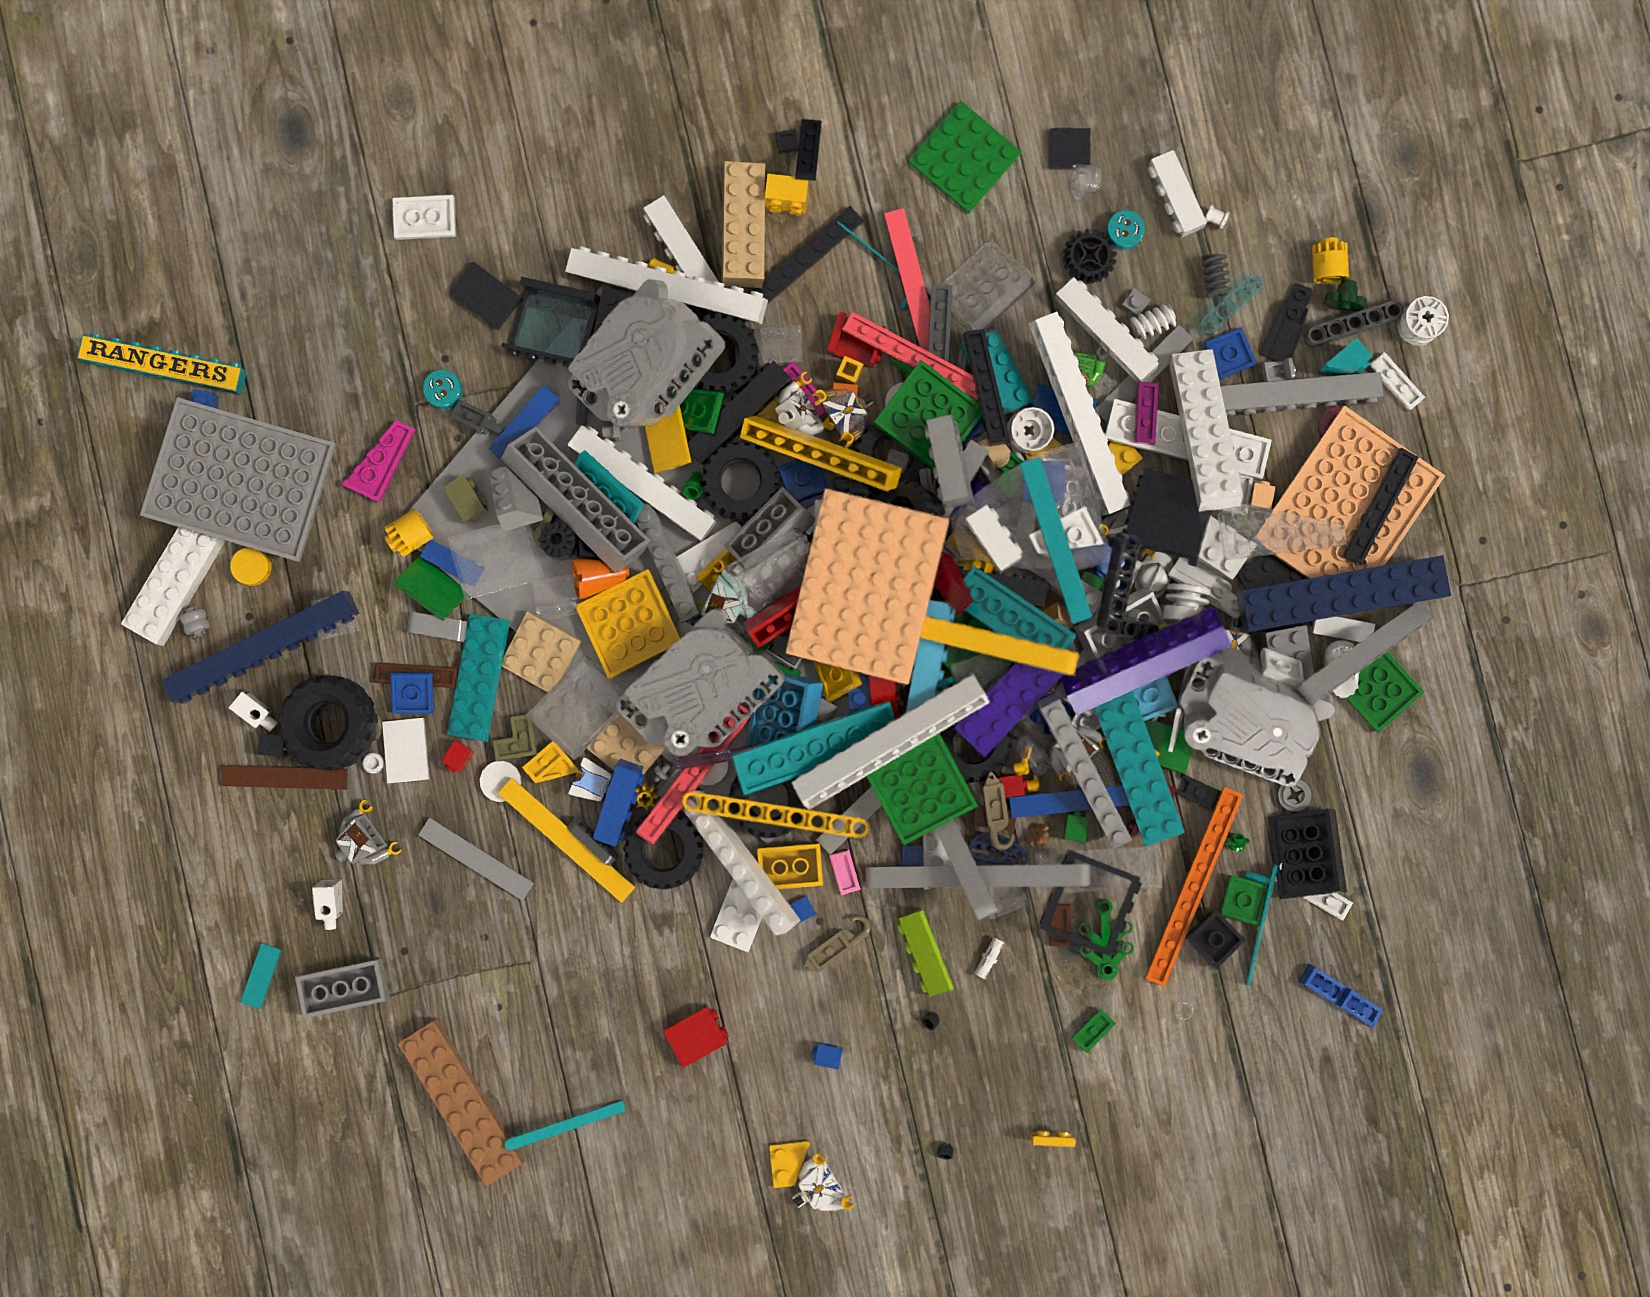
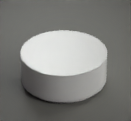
[362,753,384,774]

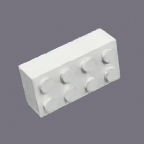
[1198,516,1255,582]

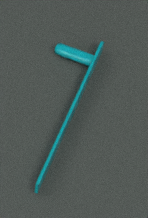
[837,221,931,311]
[1244,865,1278,986]
[504,1100,626,1150]

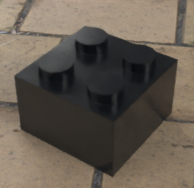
[1185,909,1246,969]

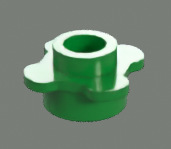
[1226,833,1250,852]

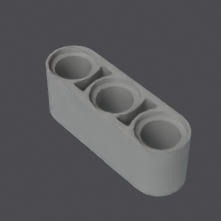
[406,612,468,642]

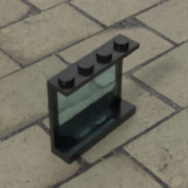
[501,277,601,369]

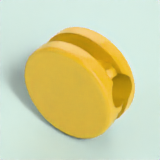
[230,547,272,586]

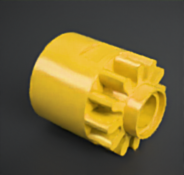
[1312,237,1349,284]
[384,508,434,557]

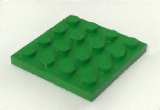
[908,101,1022,214]
[873,360,982,470]
[867,733,978,845]

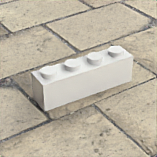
[1148,150,1207,238]

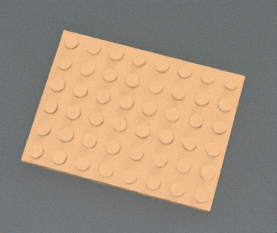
[1252,405,1445,579]
[786,489,949,684]

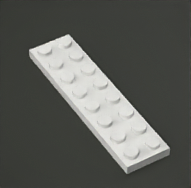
[1105,399,1272,480]

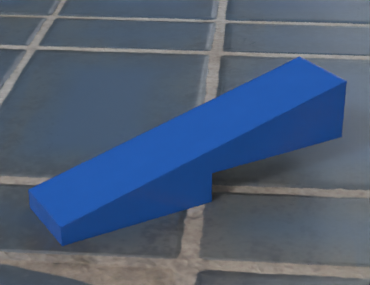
[489,385,559,461]
[1298,964,1384,1028]

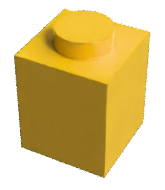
[836,356,863,385]

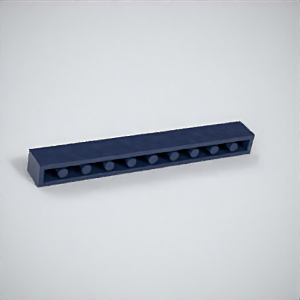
[162,591,360,704]

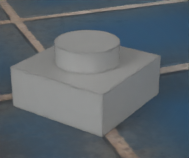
[1122,288,1150,317]

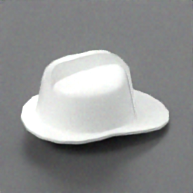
[1134,552,1174,598]

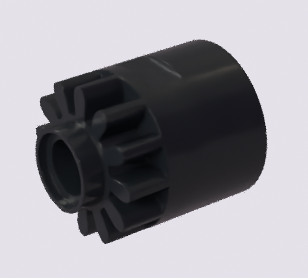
[539,521,577,561]

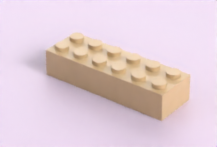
[721,161,765,288]

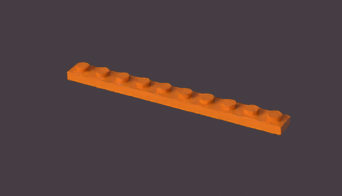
[1145,786,1244,987]

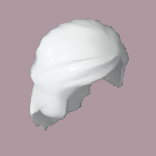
[1324,640,1359,698]

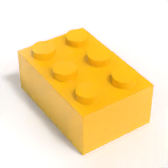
[757,843,823,889]

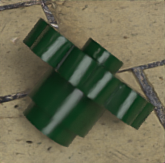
[1324,279,1367,311]

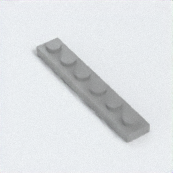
[636,503,702,623]

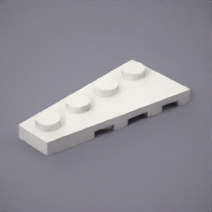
[677,521,742,594]

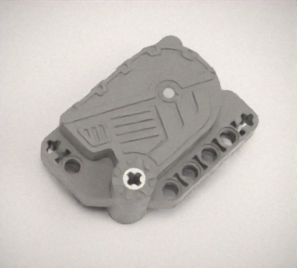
[568,279,725,427]
[616,608,785,756]
[1180,648,1334,787]

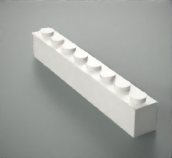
[568,425,716,542]
[682,790,800,935]

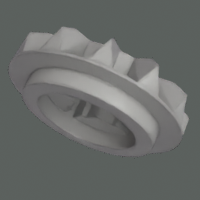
[1277,779,1311,812]

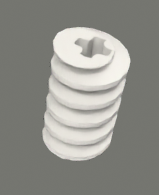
[1130,303,1176,340]

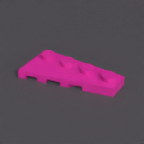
[342,420,416,503]

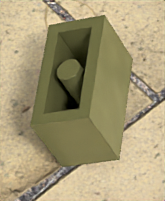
[442,474,488,524]

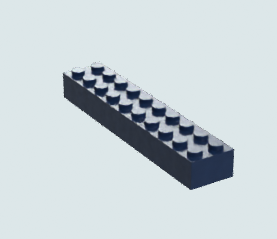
[1236,555,1451,633]

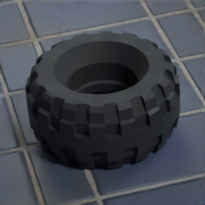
[278,675,378,771]

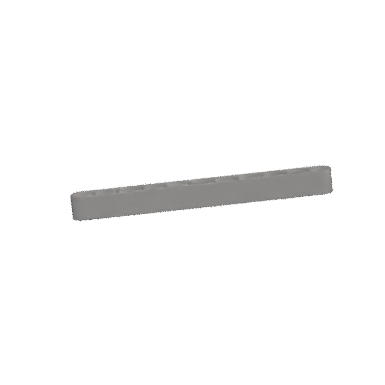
[865,865,1090,888]

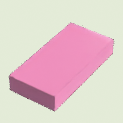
[829,850,861,895]

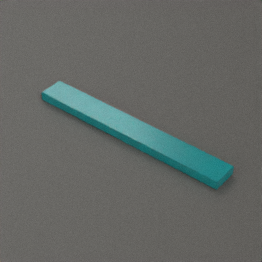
[1019,457,1092,624]

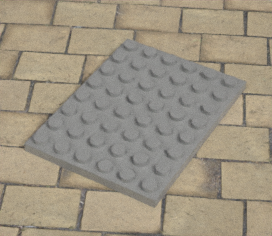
[140,397,337,562]

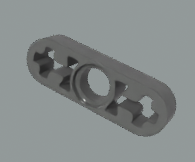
[567,817,618,866]

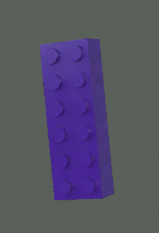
[952,661,1064,757]

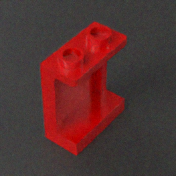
[827,312,886,368]
[663,1005,729,1068]

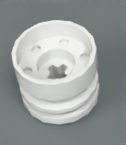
[1397,296,1449,346]
[1006,407,1054,454]
[1162,583,1211,623]

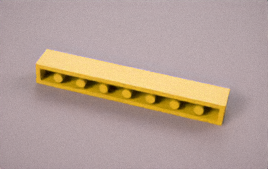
[740,416,902,491]

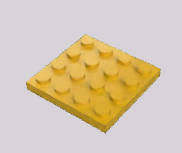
[575,569,681,680]

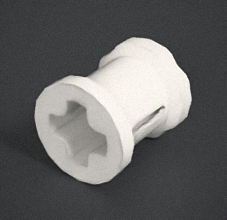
[1205,205,1229,229]

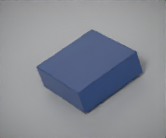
[789,896,816,924]

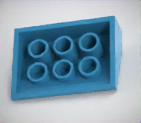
[745,673,823,749]

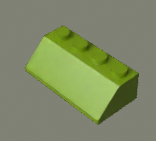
[896,909,954,996]

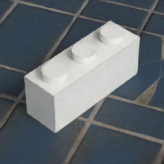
[965,505,1023,573]

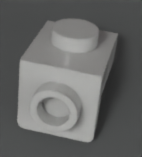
[1261,358,1296,382]

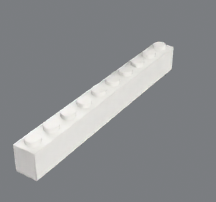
[565,246,768,324]
[1028,312,1130,516]
[792,675,990,810]

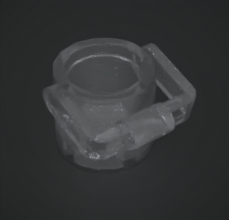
[1070,163,1101,200]

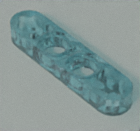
[1199,275,1263,335]

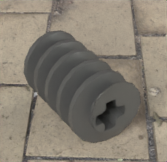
[1201,254,1232,299]

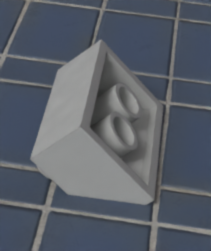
[488,466,543,532]

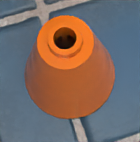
[571,558,629,599]

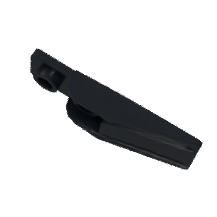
[1260,283,1313,362]

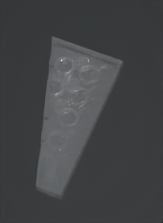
[1217,503,1347,560]

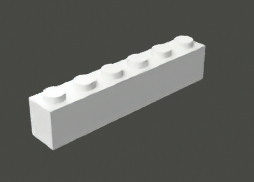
[643,196,719,314]
[1055,277,1159,383]

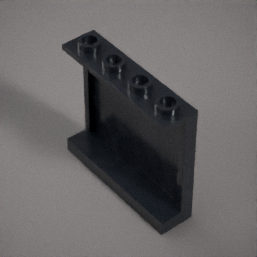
[1122,468,1212,566]

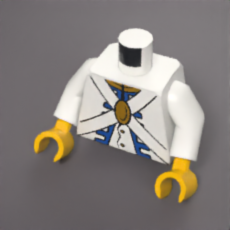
[775,372,835,436]
[792,1149,856,1211]

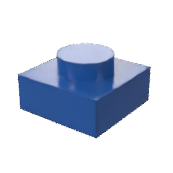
[902,846,923,867]

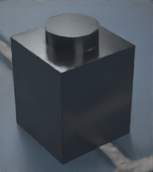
[258,734,288,757]

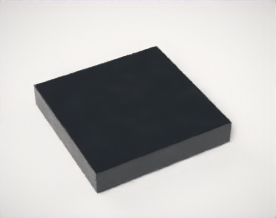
[1049,128,1090,170]

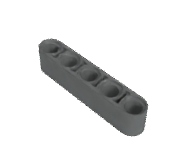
[1304,300,1404,348]

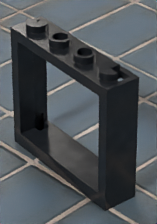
[1038,849,1142,956]

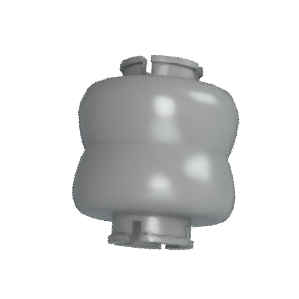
[180,606,210,638]

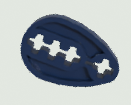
[969,832,1028,866]

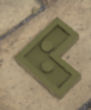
[493,714,538,761]

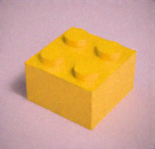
[765,174,809,215]

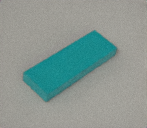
[240,943,283,1009]

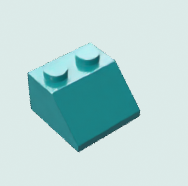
[1317,338,1373,376]

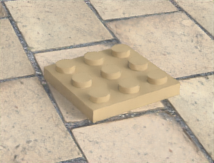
[502,611,582,695]
[586,701,666,775]

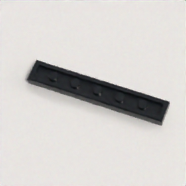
[963,329,1010,447]
[1342,448,1419,565]

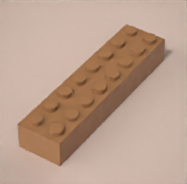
[398,1019,525,1187]

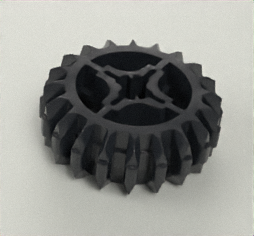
[1062,229,1117,284]

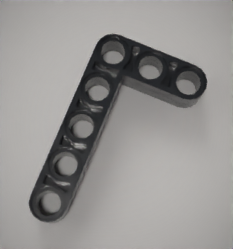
[1097,532,1159,640]

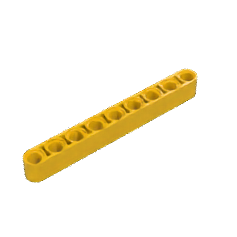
[920,616,1079,675]
[683,792,869,838]

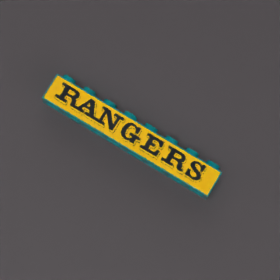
[77,333,247,395]

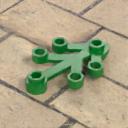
[1078,899,1134,980]

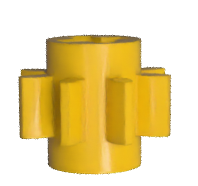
[636,783,658,810]

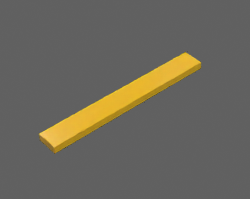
[498,778,636,903]

